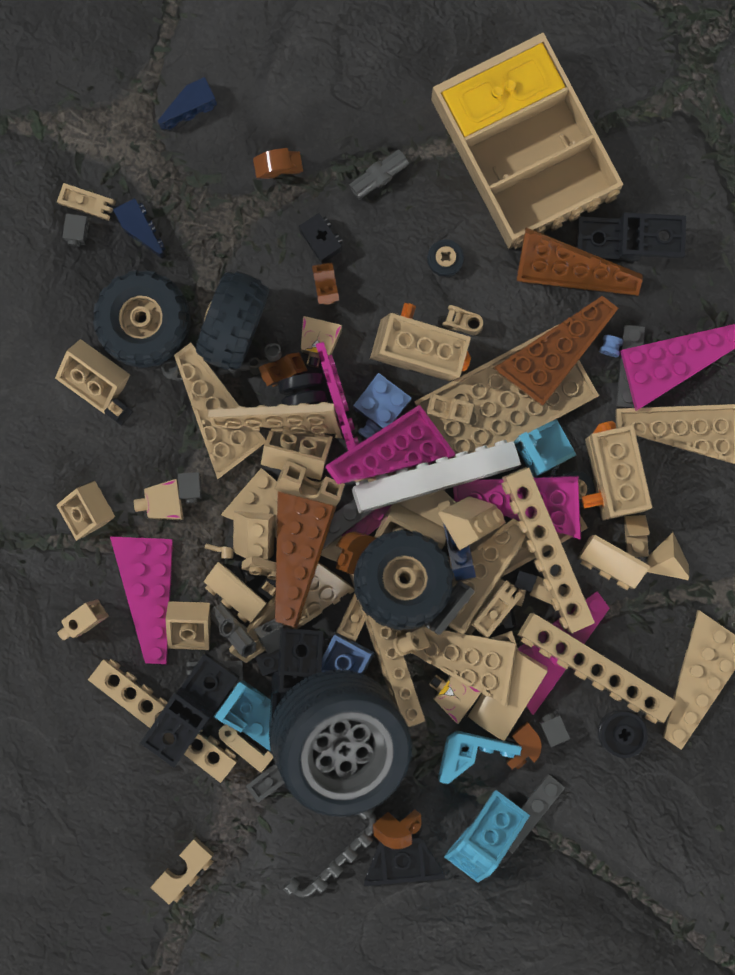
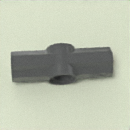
[349,149,409,200]
[210,604,257,657]

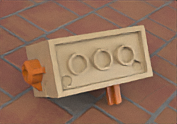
[370,303,471,381]
[581,421,652,521]

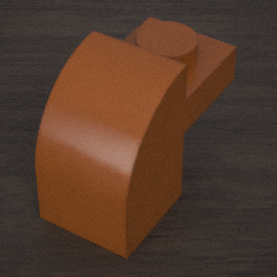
[253,148,303,179]
[312,263,339,305]
[259,352,308,387]
[336,532,376,575]
[505,722,541,770]
[373,810,422,849]

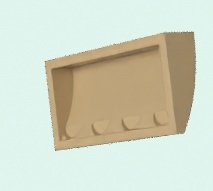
[468,649,548,741]

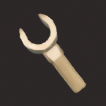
[205,544,233,559]

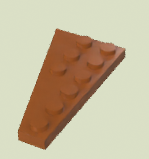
[517,228,643,296]
[493,296,619,406]
[275,491,336,628]

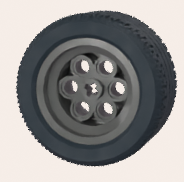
[269,669,412,817]

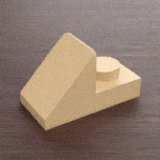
[624,515,650,557]

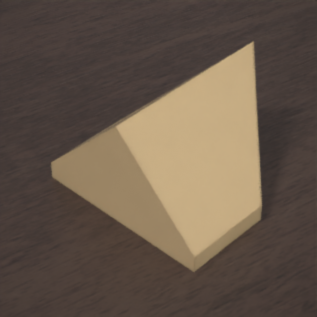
[647,532,689,580]

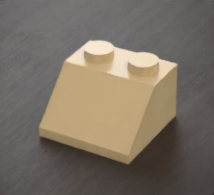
[56,481,115,541]
[233,511,275,560]
[166,601,211,650]

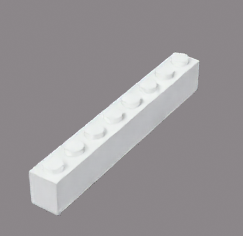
[352,440,521,514]

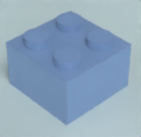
[353,373,411,429]
[321,634,375,674]

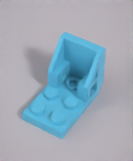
[514,419,576,477]
[215,680,271,752]
[438,730,522,784]
[444,790,530,883]

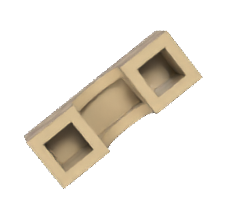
[275,461,345,507]
[150,837,214,905]

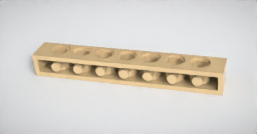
[502,468,595,633]
[349,573,425,727]
[518,613,676,724]
[88,659,237,783]

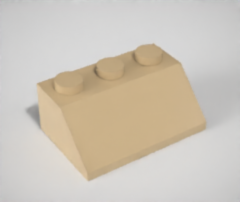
[55,339,130,414]
[261,428,333,480]
[438,496,506,550]
[374,503,446,549]
[578,535,650,590]
[204,562,268,623]

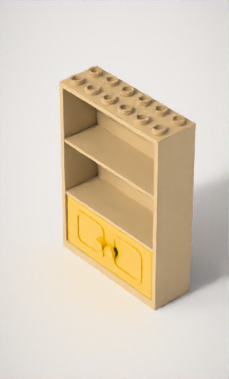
[431,32,624,249]

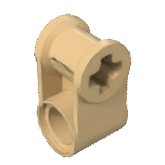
[442,305,483,335]
[393,627,430,656]

